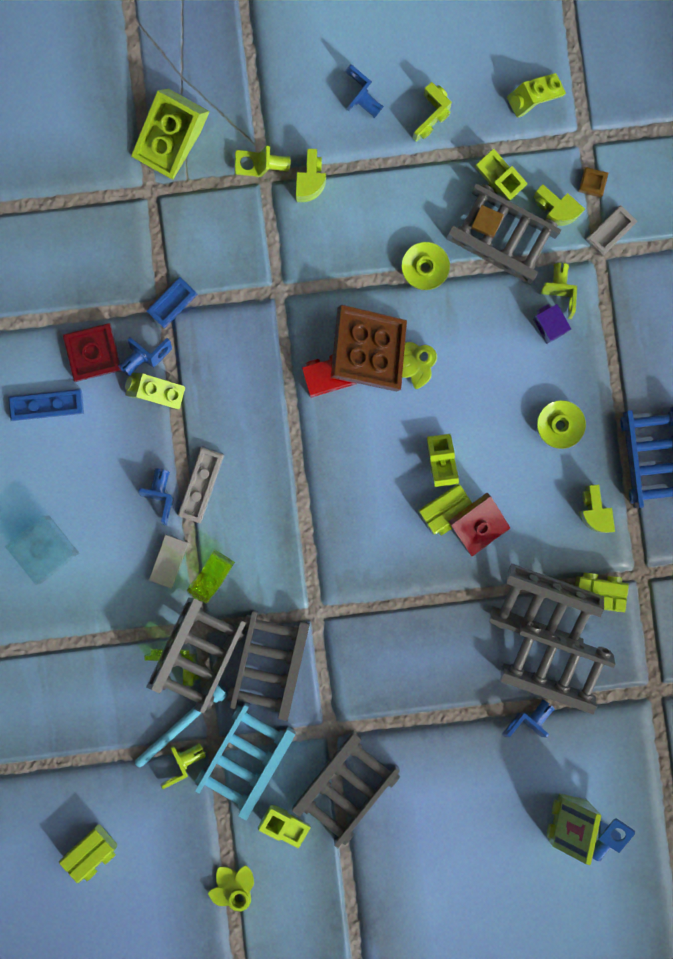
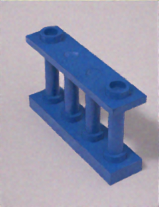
[620,407,673,508]

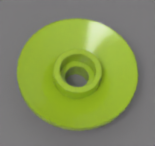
[402,242,450,290]
[537,400,586,449]

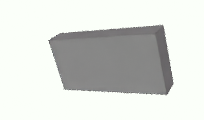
[586,205,638,257]
[149,535,189,589]

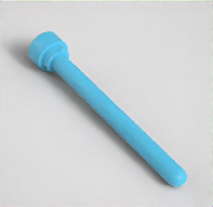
[135,682,229,767]

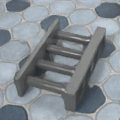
[447,183,561,285]
[489,563,604,653]
[146,597,246,714]
[227,610,310,721]
[500,621,615,714]
[292,730,400,848]

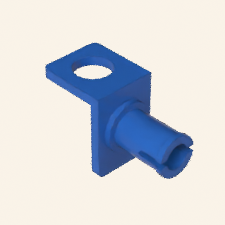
[345,64,384,118]
[118,337,172,377]
[138,468,173,526]
[502,699,555,738]
[592,818,635,861]

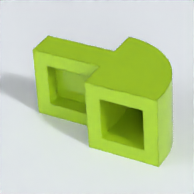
[474,148,527,201]
[296,149,326,202]
[533,184,585,226]
[427,434,459,487]
[579,485,615,533]
[257,805,311,849]

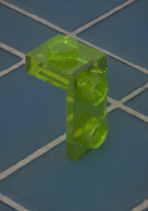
[187,550,235,603]
[144,649,200,686]

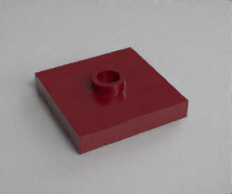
[63,323,122,382]
[448,493,510,556]

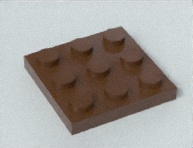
[331,305,407,392]

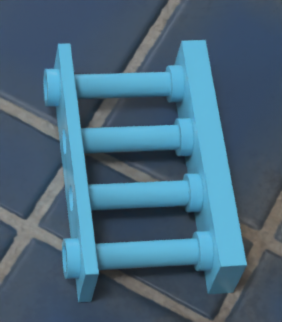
[195,702,296,821]

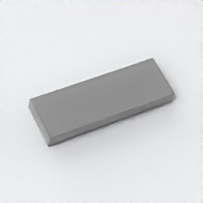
[177,447,224,524]

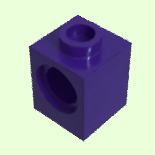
[533,304,571,344]

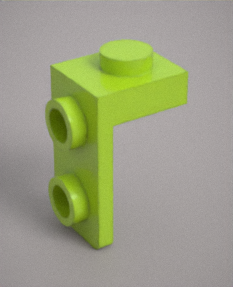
[507,73,566,118]
[413,82,452,142]
[125,373,185,409]

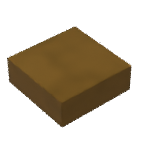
[578,167,609,198]
[471,205,504,238]

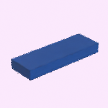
[8,389,84,421]

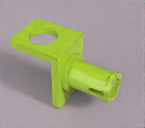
[234,145,291,177]
[541,263,577,319]
[160,743,206,789]

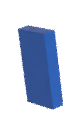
[147,277,198,329]

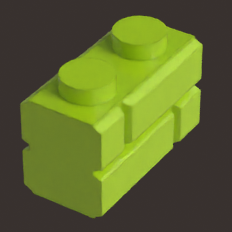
[417,484,472,536]
[575,572,629,613]
[58,824,118,883]

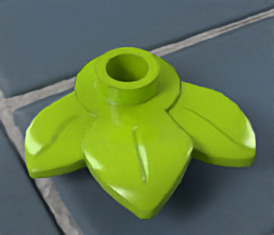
[402,342,437,389]
[208,865,254,911]

